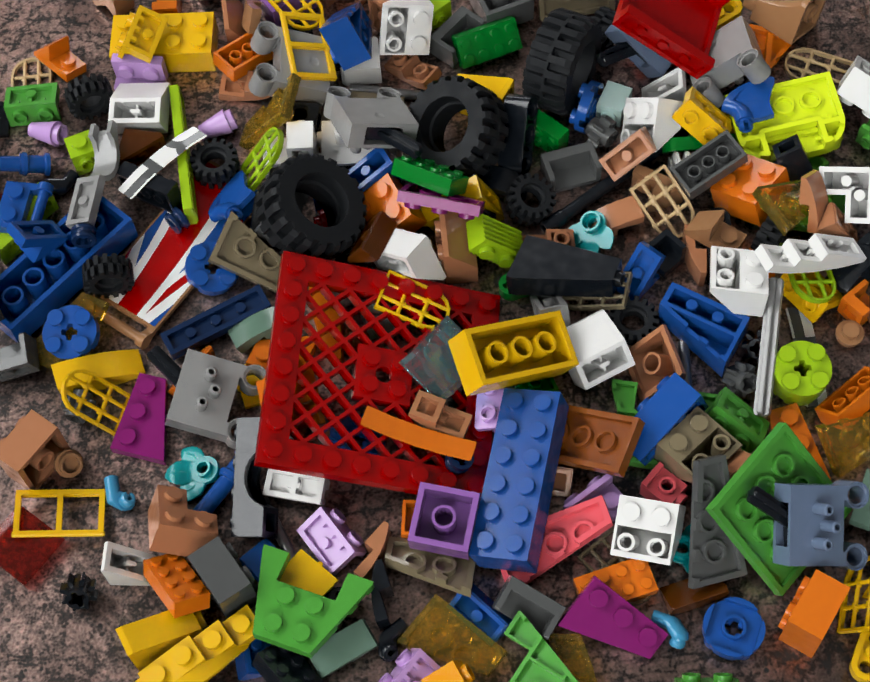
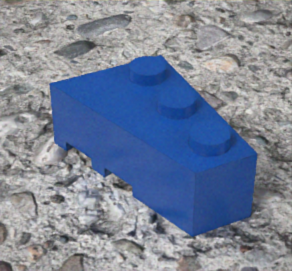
[319,1,372,71]
[658,282,750,377]
[633,372,708,466]

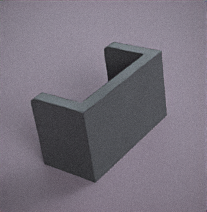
[430,6,486,68]
[540,141,602,193]
[0,332,41,382]
[491,575,566,640]

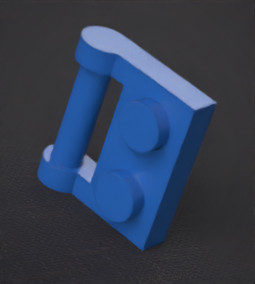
[0,181,54,233]

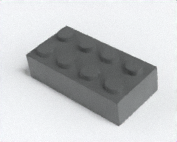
[670,130,748,200]

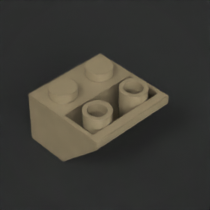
[654,406,742,483]

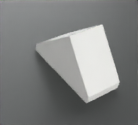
[340,36,382,86]
[641,67,687,102]
[101,541,156,586]

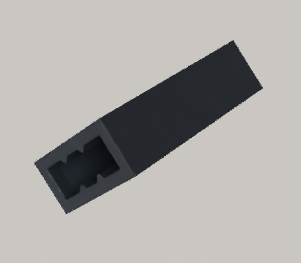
[506,235,625,297]

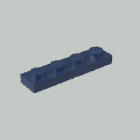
[160,284,272,360]

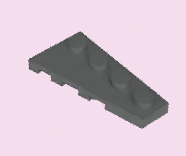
[688,454,748,589]

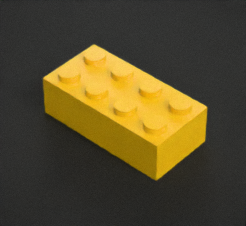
[109,12,219,73]
[448,310,579,397]

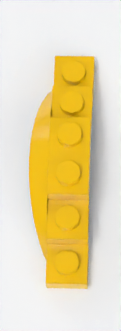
[135,605,255,682]

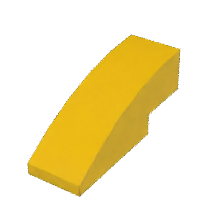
[51,349,146,394]

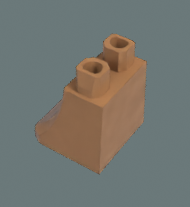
[742,0,826,45]

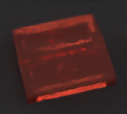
[0,506,65,587]

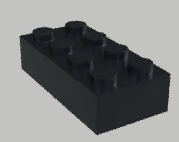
[116,161,182,213]
[252,645,324,682]

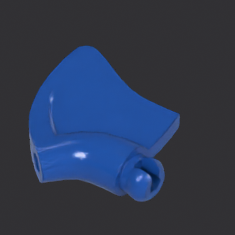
[721,76,775,133]
[208,170,256,222]

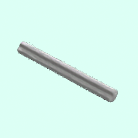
[753,277,784,417]

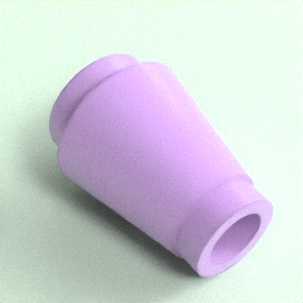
[198,109,238,140]
[28,121,69,147]

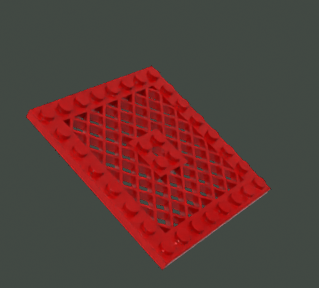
[254,250,500,497]

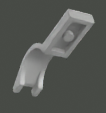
[65,120,120,230]

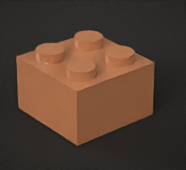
[0,409,71,490]

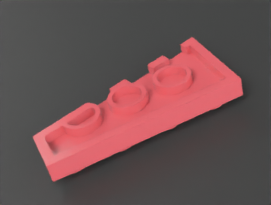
[500,495,614,584]

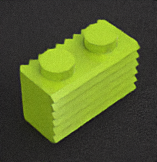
[466,213,523,268]

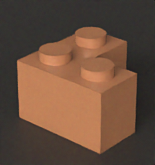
[148,485,219,557]

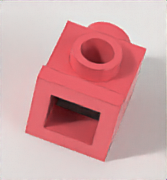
[639,462,688,505]

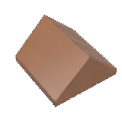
[628,324,686,402]

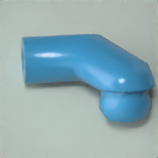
[104,475,136,511]
[651,609,689,649]

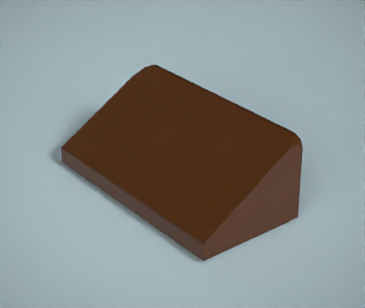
[347,211,397,263]
[659,579,729,616]

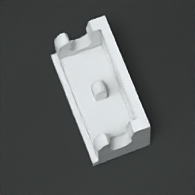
[262,468,330,505]

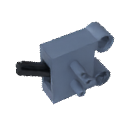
[596,23,672,79]
[746,480,870,571]

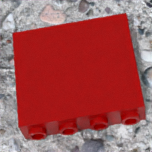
[612,0,730,79]

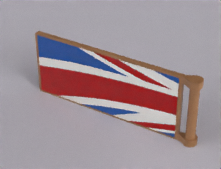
[77,160,259,349]

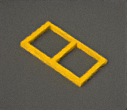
[279,11,337,81]
[11,489,106,538]

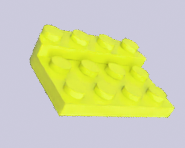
[724,71,846,163]

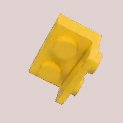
[116,5,168,64]
[672,86,732,145]
[780,272,843,323]

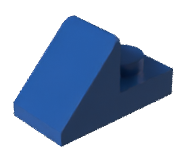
[6,220,68,263]
[616,241,666,300]

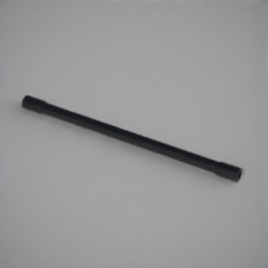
[539,81,745,234]

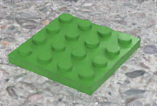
[705,422,853,596]

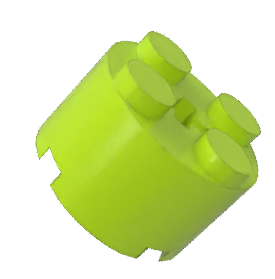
[773,341,832,406]

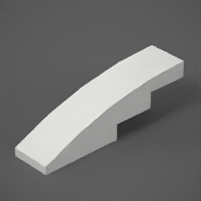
[754,233,867,274]

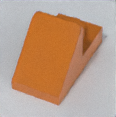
[34,35,87,82]

